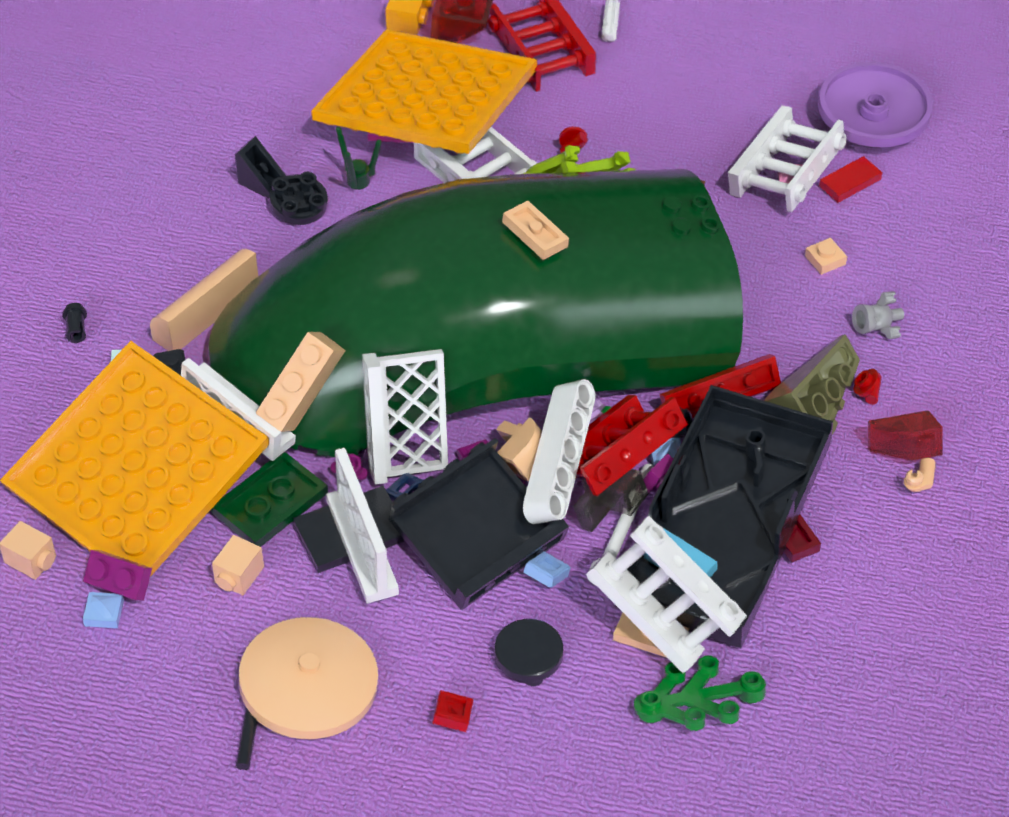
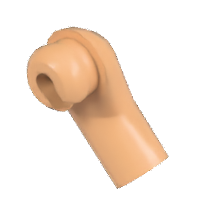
[904,458,936,492]

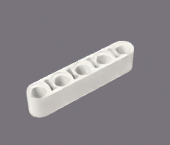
[523,379,595,524]

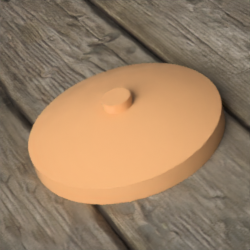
[239,617,378,739]

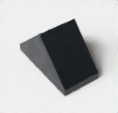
[235,136,286,199]

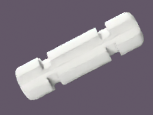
[602,0,620,42]

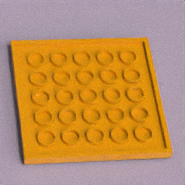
[311,29,537,154]
[0,341,269,577]

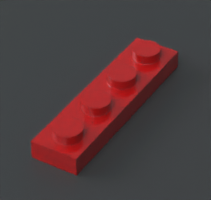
[659,354,781,418]

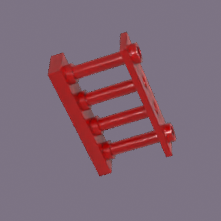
[487,0,596,92]
[575,395,688,496]

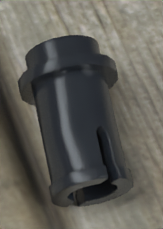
[62,303,87,343]

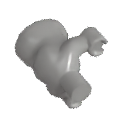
[852,291,904,339]

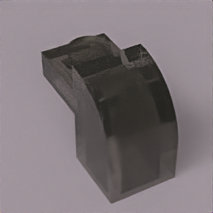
[573,469,649,532]

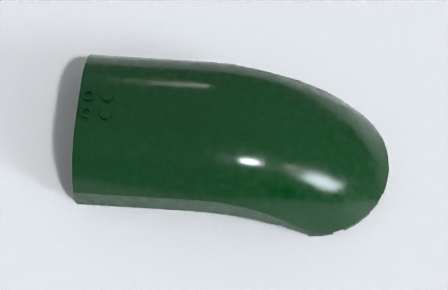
[208,169,743,457]

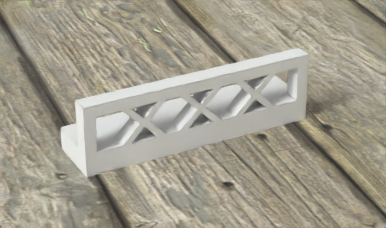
[181,358,296,461]

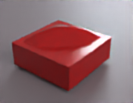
[432,690,474,732]

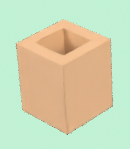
[0,521,56,580]
[212,535,264,595]

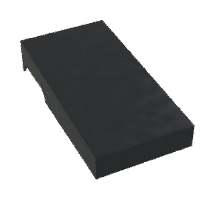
[615,385,833,649]

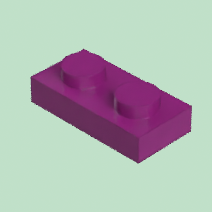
[83,549,152,601]

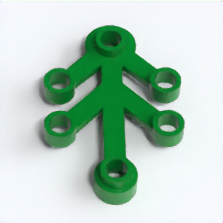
[634,656,766,731]

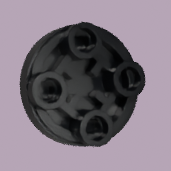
[269,171,328,225]
[495,619,563,686]

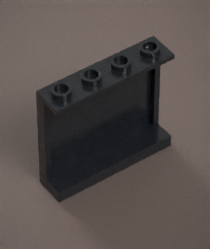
[388,438,569,611]

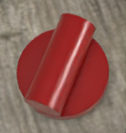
[559,126,588,153]
[853,369,882,405]

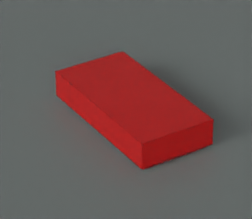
[819,156,883,203]

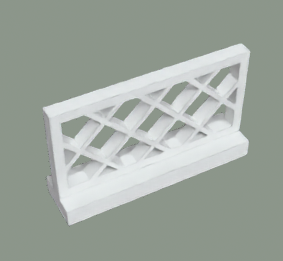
[362,349,448,484]
[326,448,399,604]

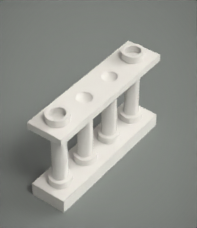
[728,105,846,212]
[414,127,537,183]
[586,516,747,673]

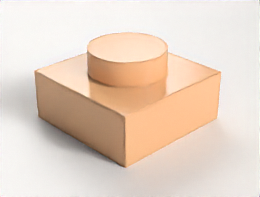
[805,238,847,275]

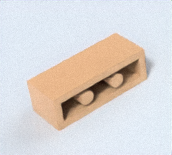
[256,332,346,432]

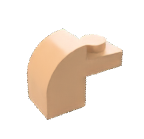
[496,417,542,482]

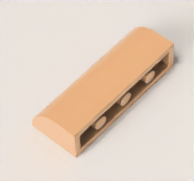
[150,249,258,351]

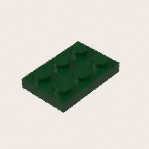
[212,452,328,547]

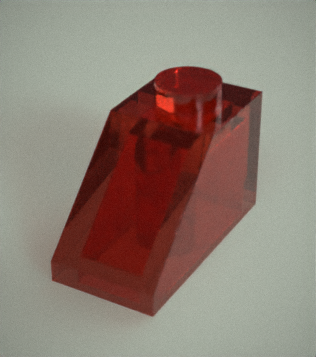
[868,410,943,460]

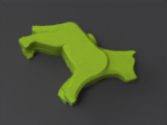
[522,145,635,174]

